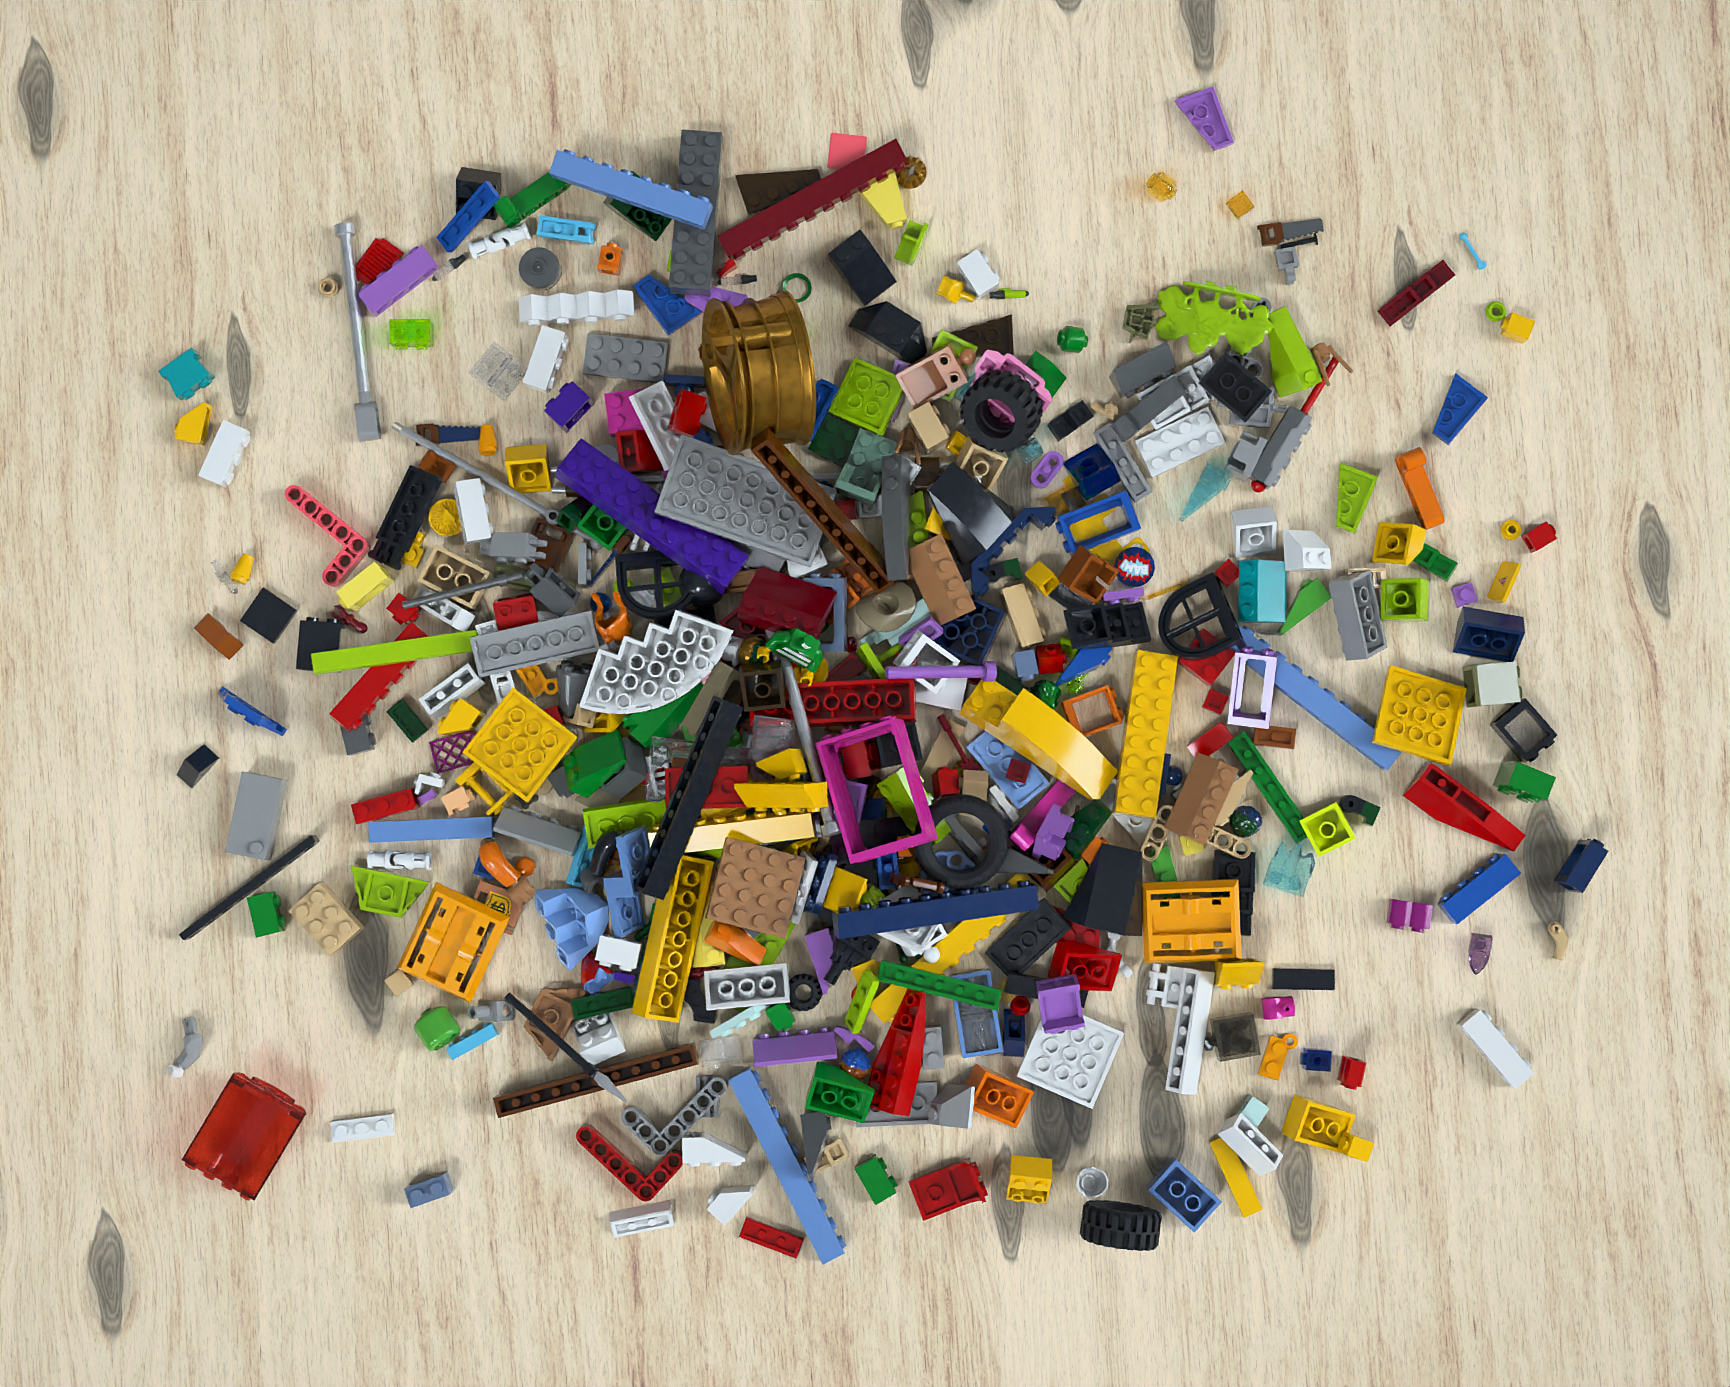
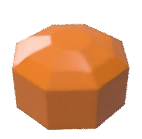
[515,857,536,877]

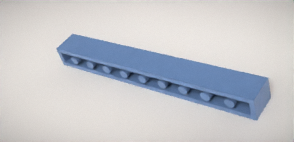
[1230,626,1401,771]
[728,1067,847,1265]

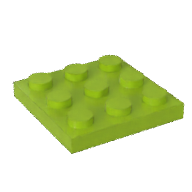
[828,357,904,437]

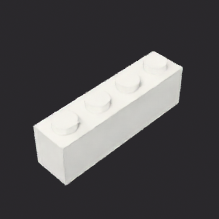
[1457,1008,1534,1089]

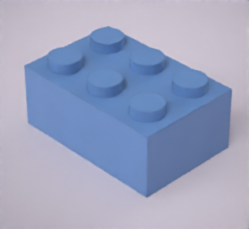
[1146,1157,1222,1233]

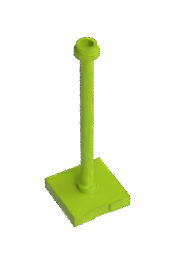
[856,595,971,679]

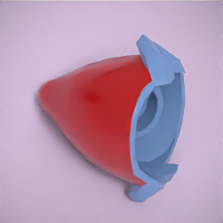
[581,951,614,994]

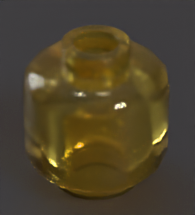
[1146,172,1177,202]

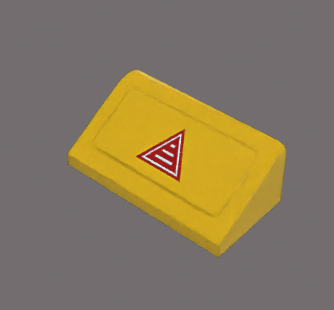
[1487,561,1521,603]

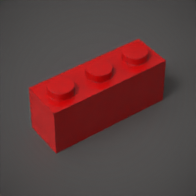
[351,788,420,824]

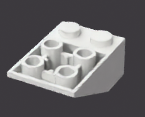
[682,1132,747,1167]

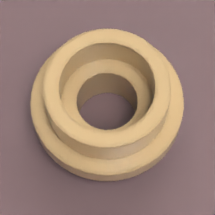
[318,277,339,298]

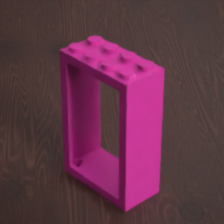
[816,716,938,864]

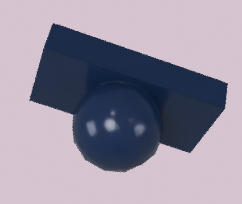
[664,374,706,397]
[1159,753,1183,795]

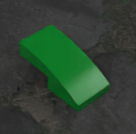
[1413,543,1458,582]

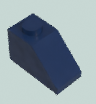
[1003,1009,1025,1057]

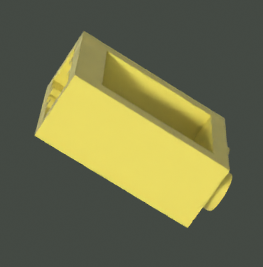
[336,561,395,611]

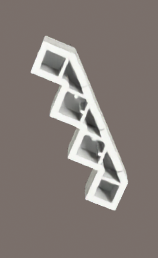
[519,289,634,327]

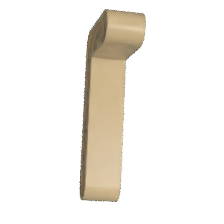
[1139,805,1251,861]

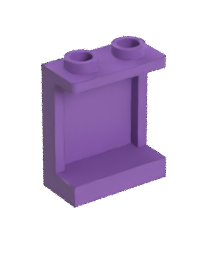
[1035,974,1085,1034]

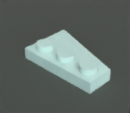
[709,1004,772,1039]

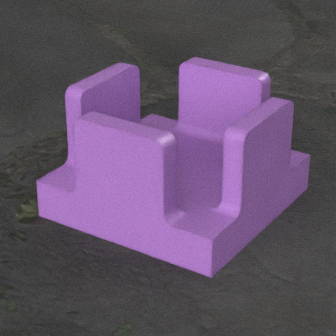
[1032,803,1074,860]

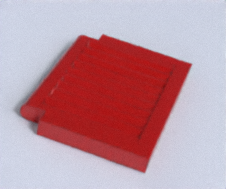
[355,238,404,284]

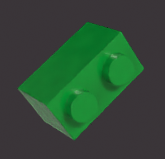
[247,891,286,938]
[855,1154,898,1205]

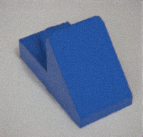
[873,852,899,890]

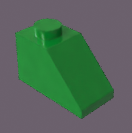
[765,1002,796,1032]

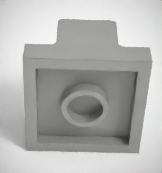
[1224,431,1268,482]

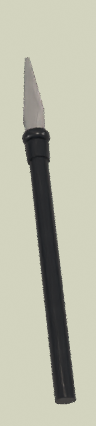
[505,993,627,1103]

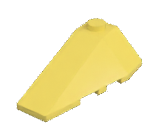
[691,882,726,968]

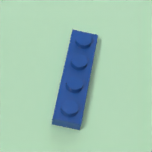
[436,181,501,253]

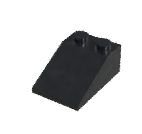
[828,230,897,306]

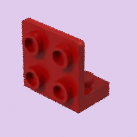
[493,593,539,631]

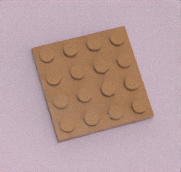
[705,837,806,939]

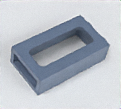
[803,573,848,652]

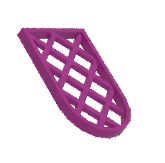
[429,732,476,774]

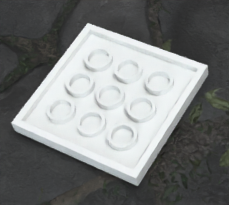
[1016,1015,1124,1109]

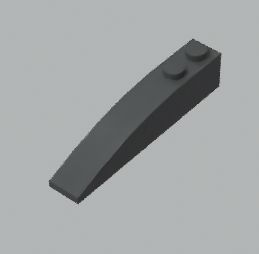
[882,454,910,581]

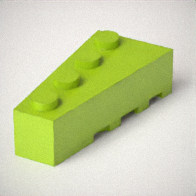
[877,765,951,846]

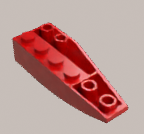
[1402,762,1526,852]
[868,988,926,1117]

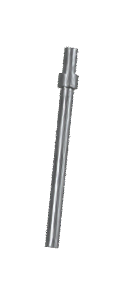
[402,571,524,609]

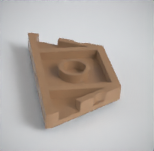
[523,988,586,1061]

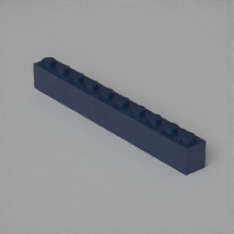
[832,880,1039,939]

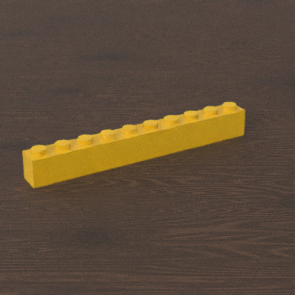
[870,873,1038,1023]

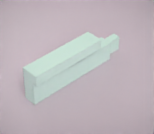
[860,598,932,646]

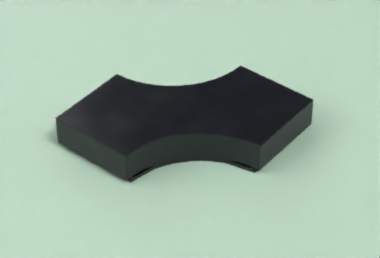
[684,978,716,1024]

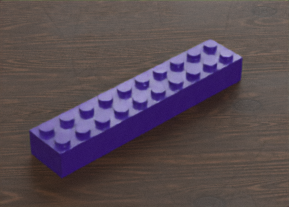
[555,438,748,595]

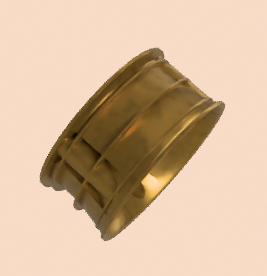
[702,290,816,455]

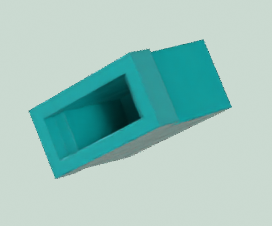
[158,348,215,400]

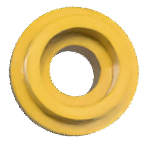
[1500,520,1521,540]

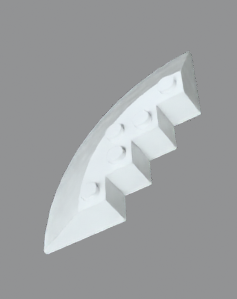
[579,610,734,714]

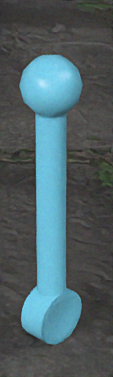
[1459,233,1486,270]

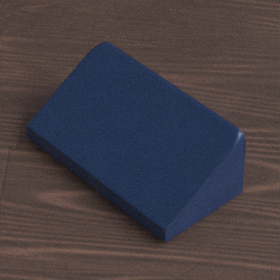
[861,797,887,820]

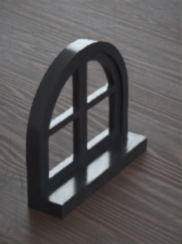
[615,550,695,620]
[1158,572,1247,661]

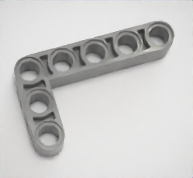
[621,1075,728,1156]

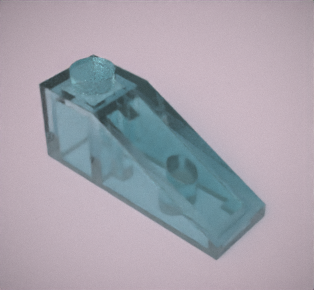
[1179,463,1230,522]

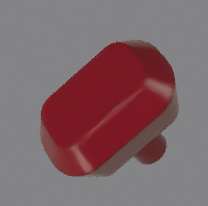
[847,636,857,653]

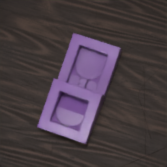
[833,1025,875,1052]

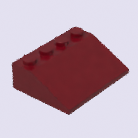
[737,566,837,639]

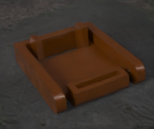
[525,517,575,574]
[889,872,945,893]

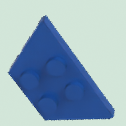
[218,686,287,736]

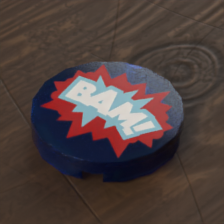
[1114,547,1155,588]

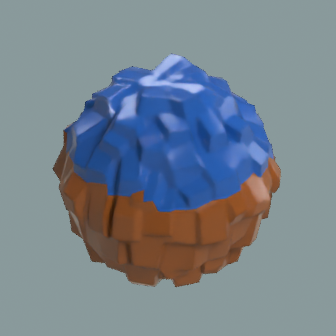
[839,1048,872,1081]

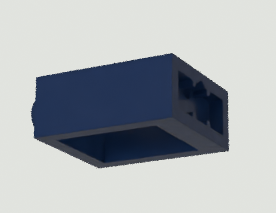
[1554,838,1609,893]

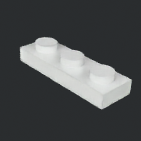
[330,1114,395,1143]

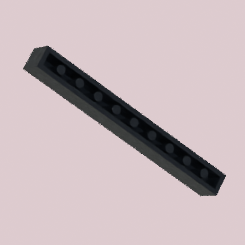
[634,695,743,900]

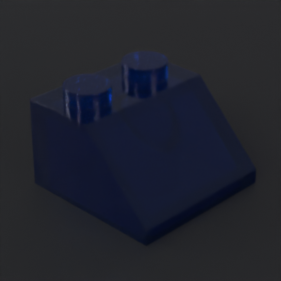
[1063,443,1121,501]

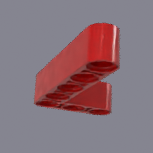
[576,1124,683,1202]

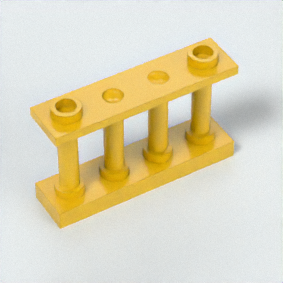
[455,762,515,816]

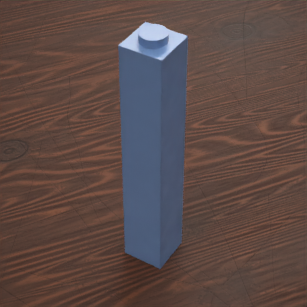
[368,817,498,843]

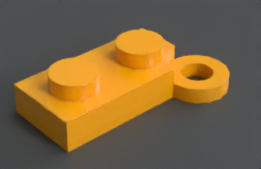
[515,665,558,698]
[1257,1033,1298,1081]

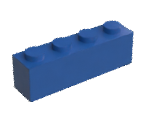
[1437,853,1521,924]

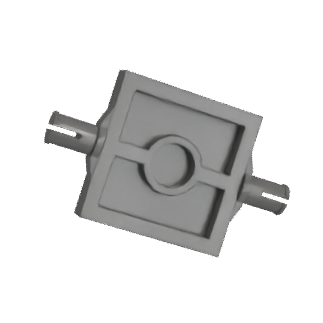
[1217,387,1287,428]

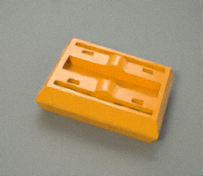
[1142,879,1242,963]
[397,882,510,1003]

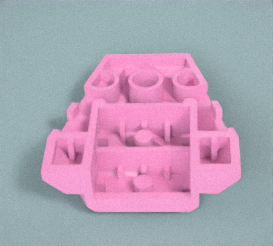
[963,350,1053,424]

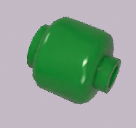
[1057,326,1088,353]

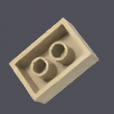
[417,545,494,610]
[289,882,365,956]

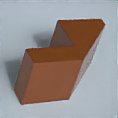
[194,613,243,660]

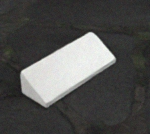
[610,1201,675,1238]

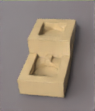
[802,1138,850,1175]

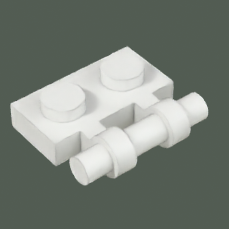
[1146,963,1184,1009]

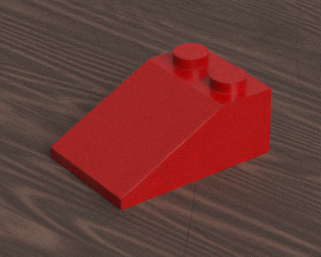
[1048,941,1122,991]

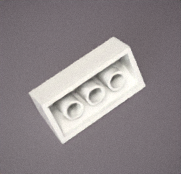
[704,963,790,1010]

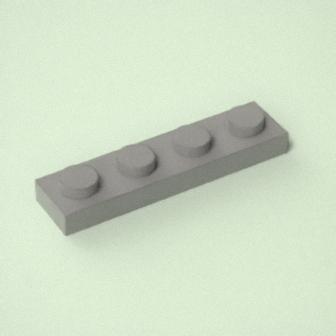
[1093,423,1152,503]

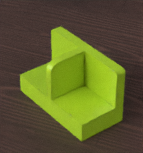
[894,220,928,266]

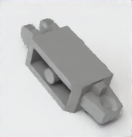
[479,532,548,564]

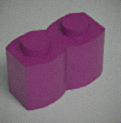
[1386,899,1433,933]

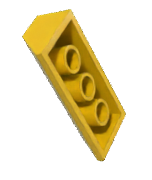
[734,781,828,812]

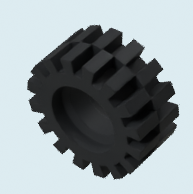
[787,973,822,1011]

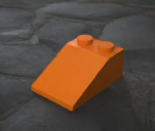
[965,1063,1034,1128]

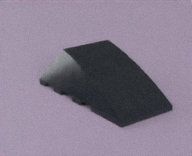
[926,462,1013,564]
[1062,843,1142,936]

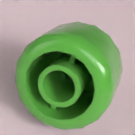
[414,1006,461,1051]

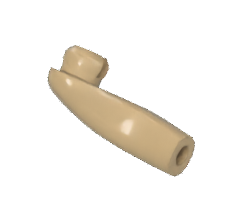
[1548,921,1569,961]

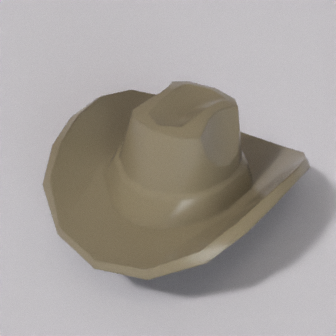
[856,582,916,632]

